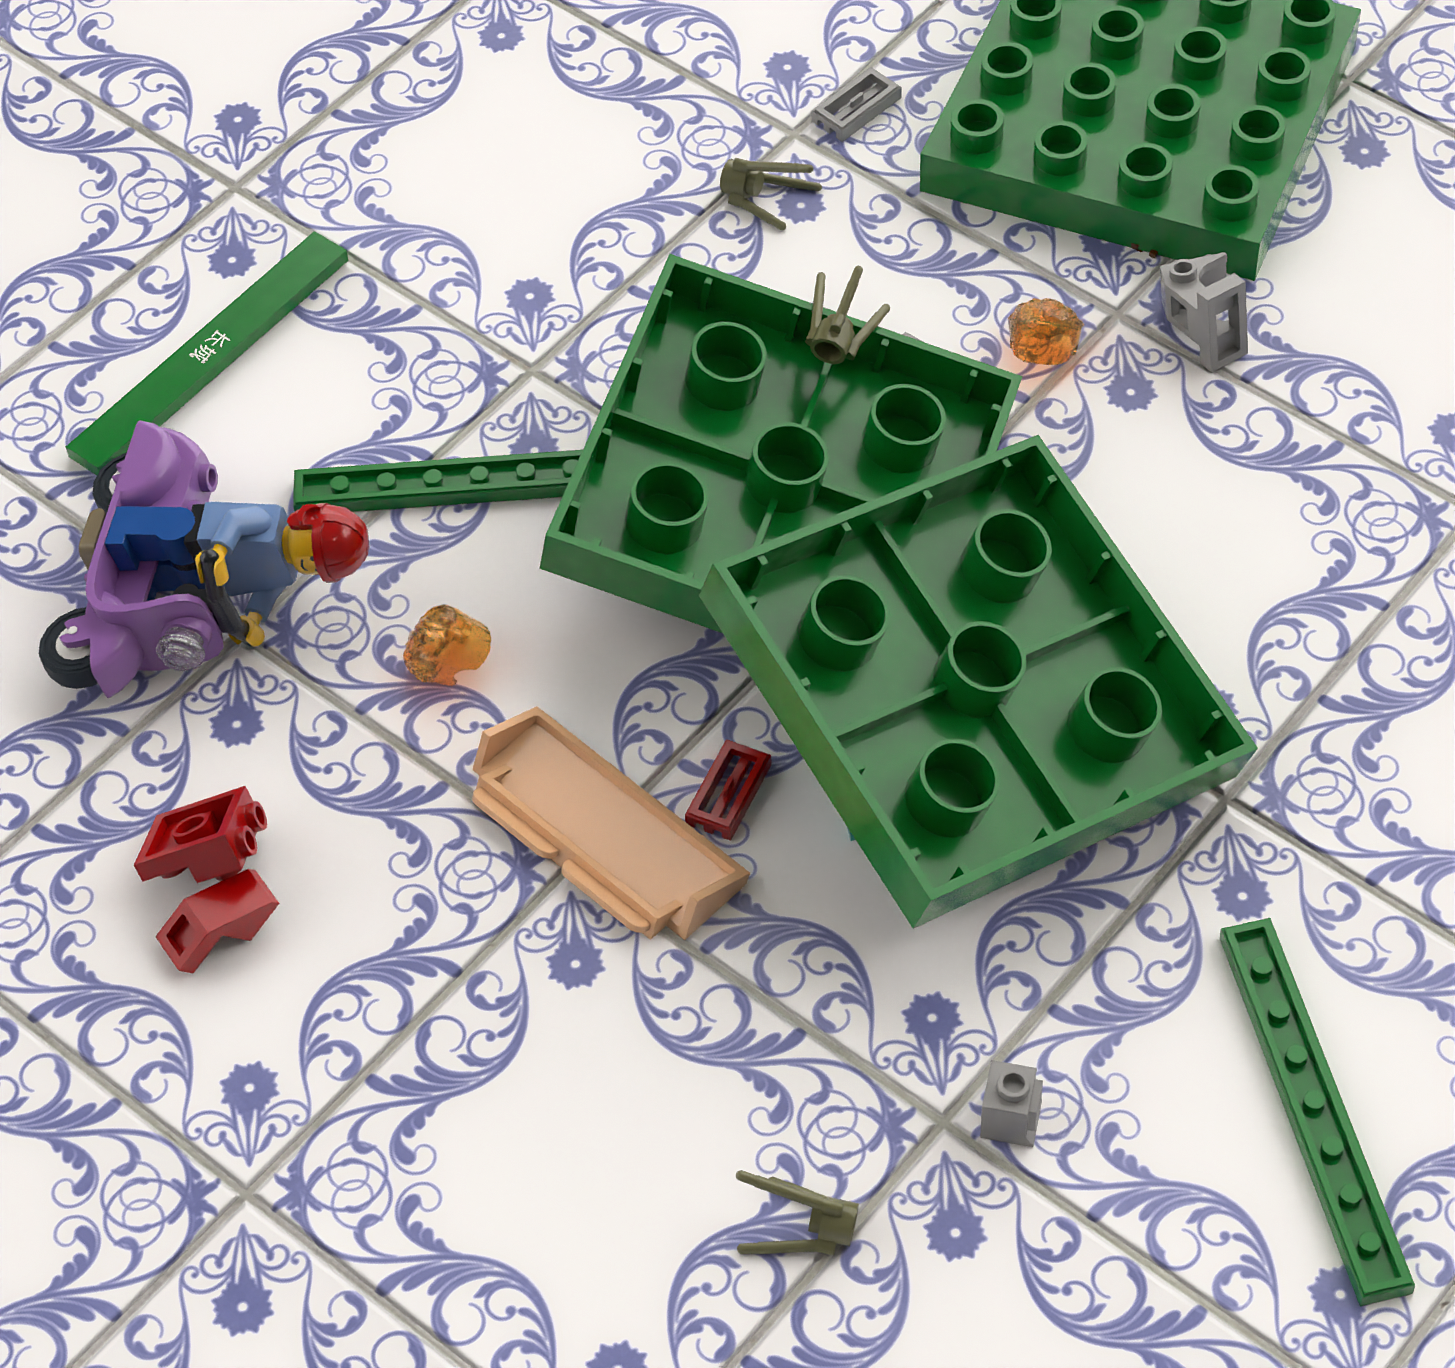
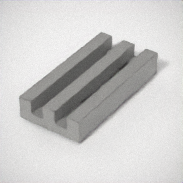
[811,67,902,142]

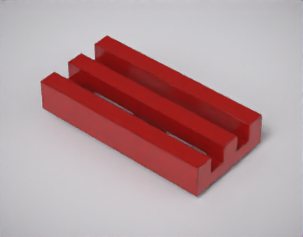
[685,739,772,841]

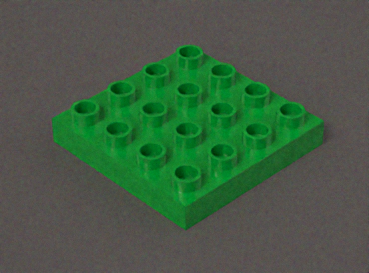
[920,0,1361,281]
[539,253,1023,633]
[699,435,1258,929]

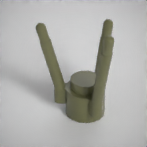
[720,157,822,230]
[805,265,890,364]
[736,1170,859,1256]

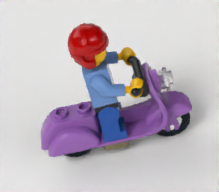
[38,420,370,699]

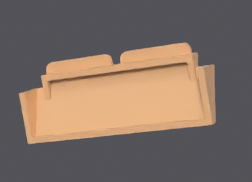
[472,706,750,940]

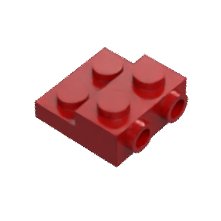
[134,786,267,883]

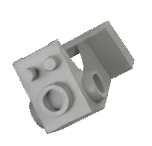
[1160,252,1248,372]

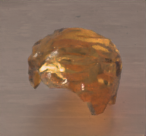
[1008,298,1084,365]
[403,604,491,686]

